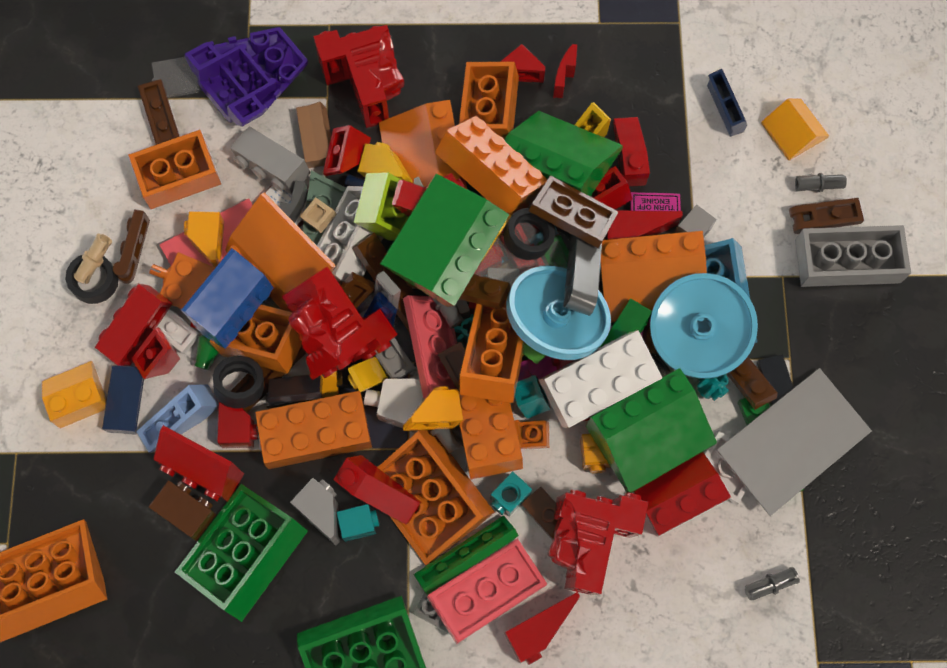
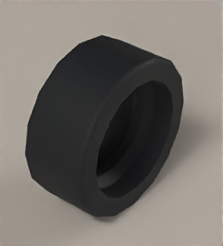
[503,208,556,260]
[65,255,119,304]
[212,356,264,409]

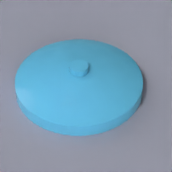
[506,266,611,360]
[650,273,758,379]

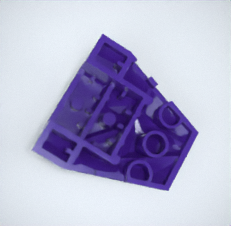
[185,27,308,127]

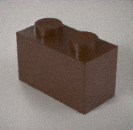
[149,480,216,541]

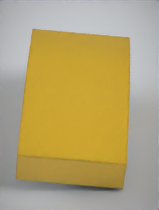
[348,357,388,392]

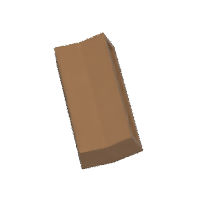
[296,102,331,168]

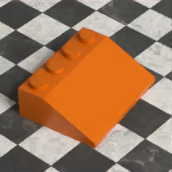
[379,100,467,189]
[225,192,336,312]
[601,231,707,323]
[378,430,495,565]
[0,519,107,642]

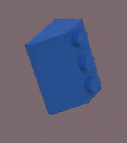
[181,248,274,349]

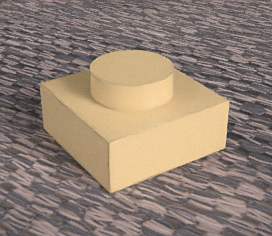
[300,197,337,233]

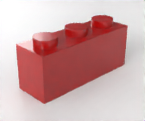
[95,283,173,366]

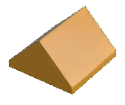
[761,98,829,161]

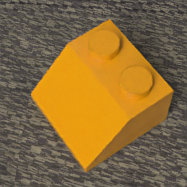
[42,361,107,429]

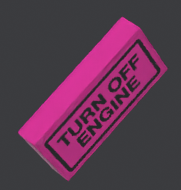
[630,192,681,211]

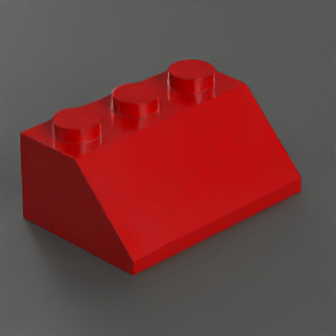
[154,425,244,502]
[634,452,731,536]

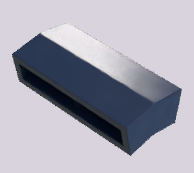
[707,69,747,137]
[102,366,144,435]

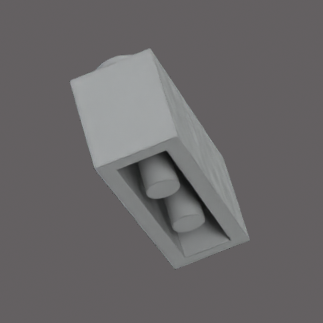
[230,126,311,195]

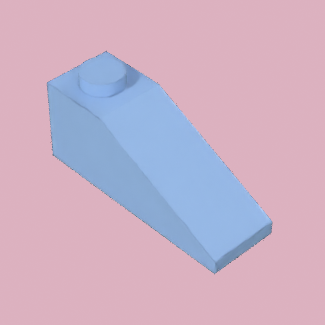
[136,384,219,453]

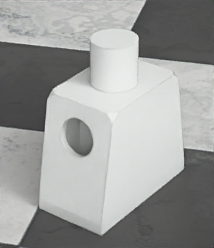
[364,379,425,433]

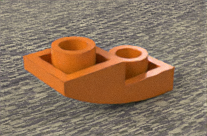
[514,420,550,449]

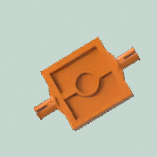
[149,252,215,309]

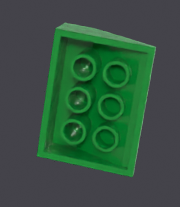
[504,111,623,196]
[380,174,509,307]
[585,368,717,493]
[175,484,308,622]
[297,596,426,668]

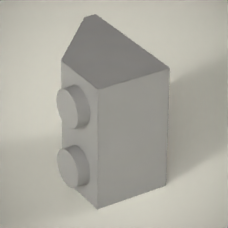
[290,478,340,546]

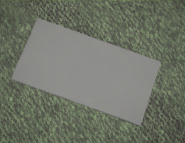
[717,368,872,516]

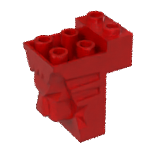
[313,25,404,128]
[282,266,398,380]
[547,490,649,595]

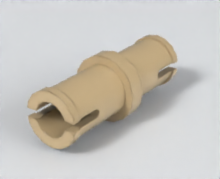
[73,233,112,284]

